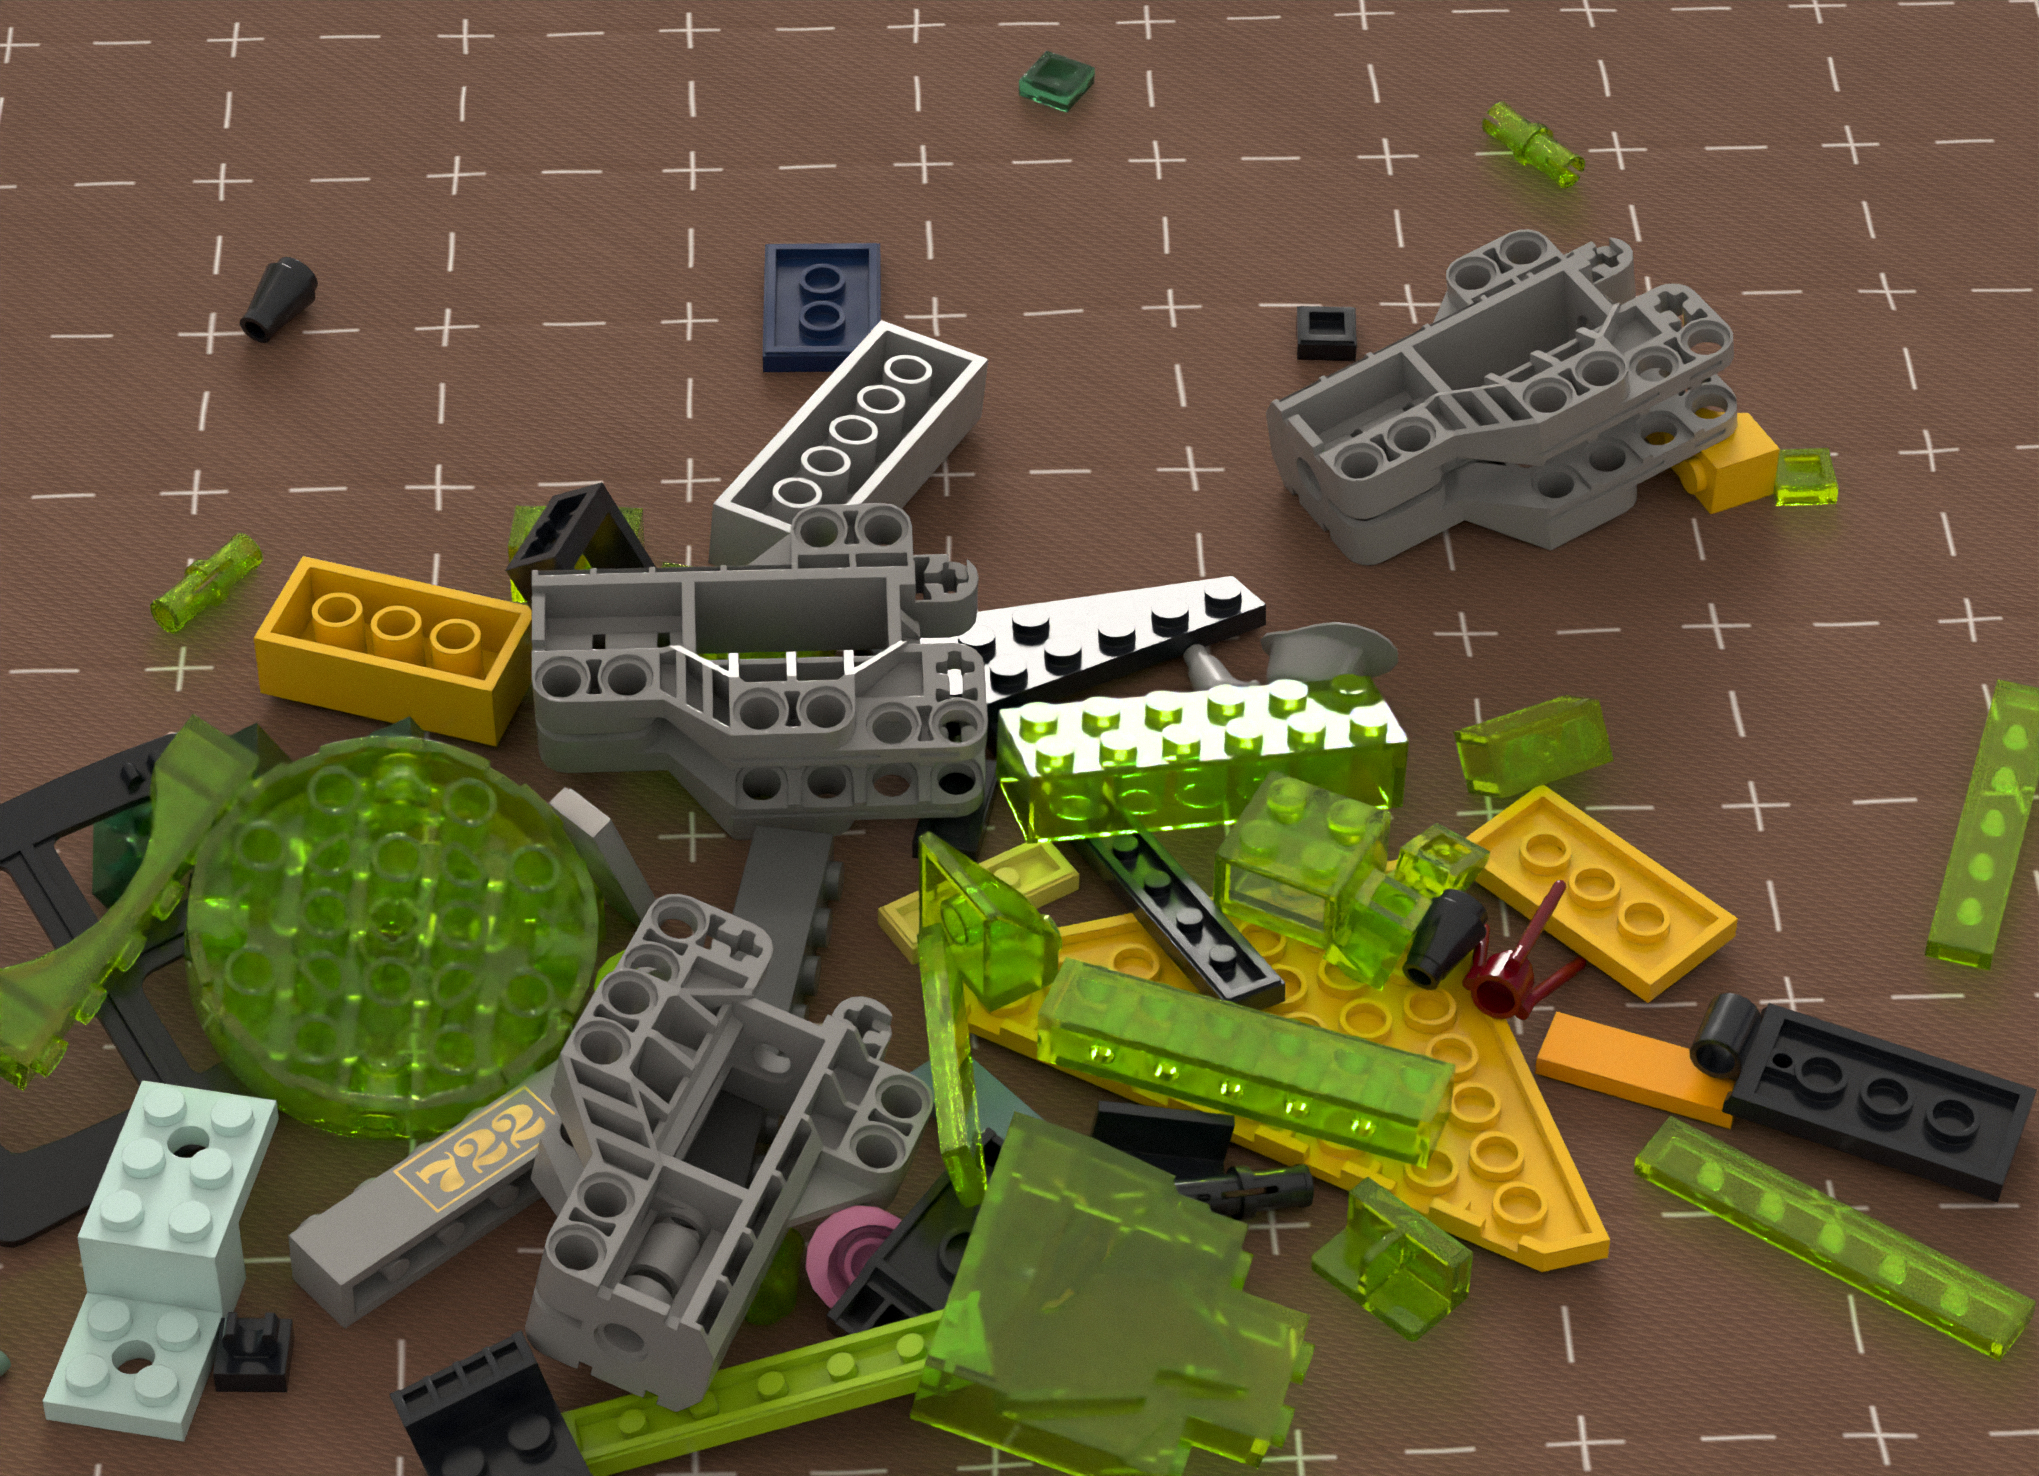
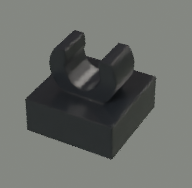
[213,1312,295,1392]

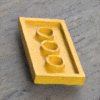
[1452,783,1738,1003]

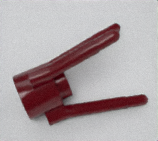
[1462,880,1586,1020]

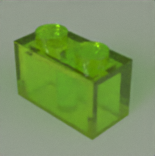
[1453,695,1614,799]

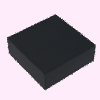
[1296,306,1357,361]

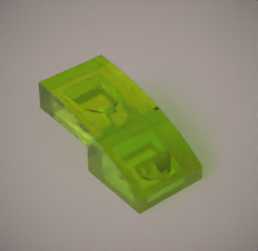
[1355,823,1490,945]

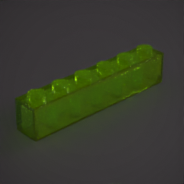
[1037,957,1456,1169]

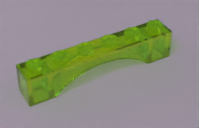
[0,714,261,1091]

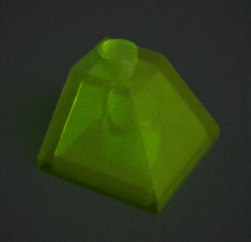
[918,832,1062,1012]

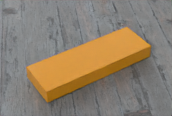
[1535,1011,1735,1129]

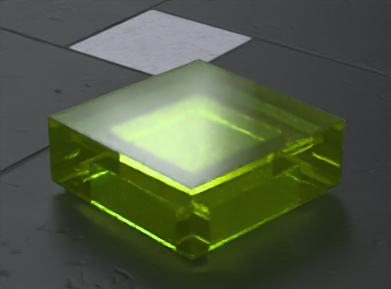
[1773,448,1839,506]

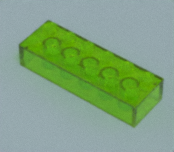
[996,674,1409,844]

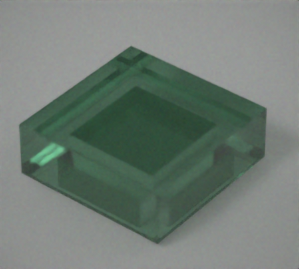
[1019,51,1095,112]

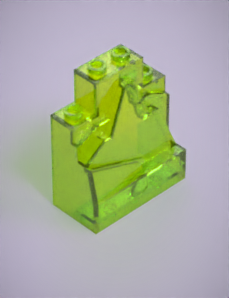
[909,1111,1315,1476]

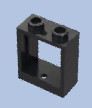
[505,482,656,611]

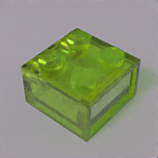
[1213,770,1391,953]

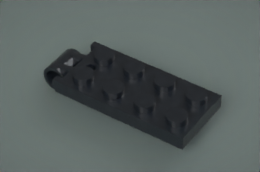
[1689,993,2037,1203]

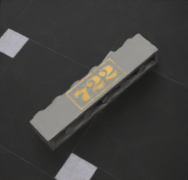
[288,1059,559,1329]

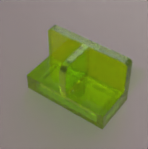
[1311,1177,1473,1342]

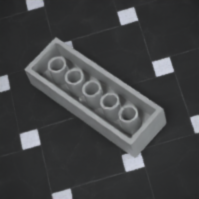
[708,320,988,566]

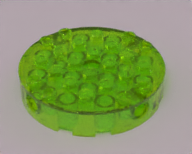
[184,736,598,1141]

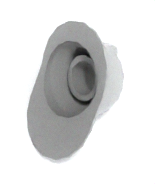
[1260,622,1399,713]

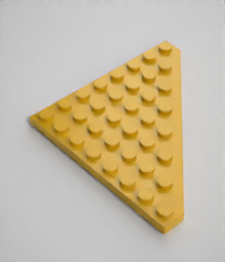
[923,853,1610,1272]

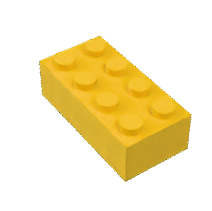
[254,556,532,747]

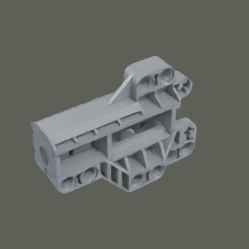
[1266,229,1738,565]
[532,503,988,840]
[525,894,934,1412]

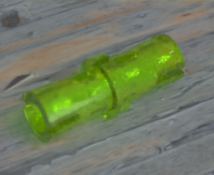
[1482,102,1585,188]
[150,533,263,634]

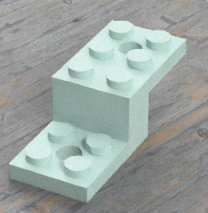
[42,1080,279,1441]

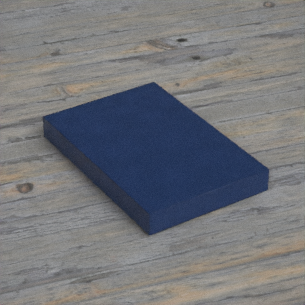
[763,243,881,372]

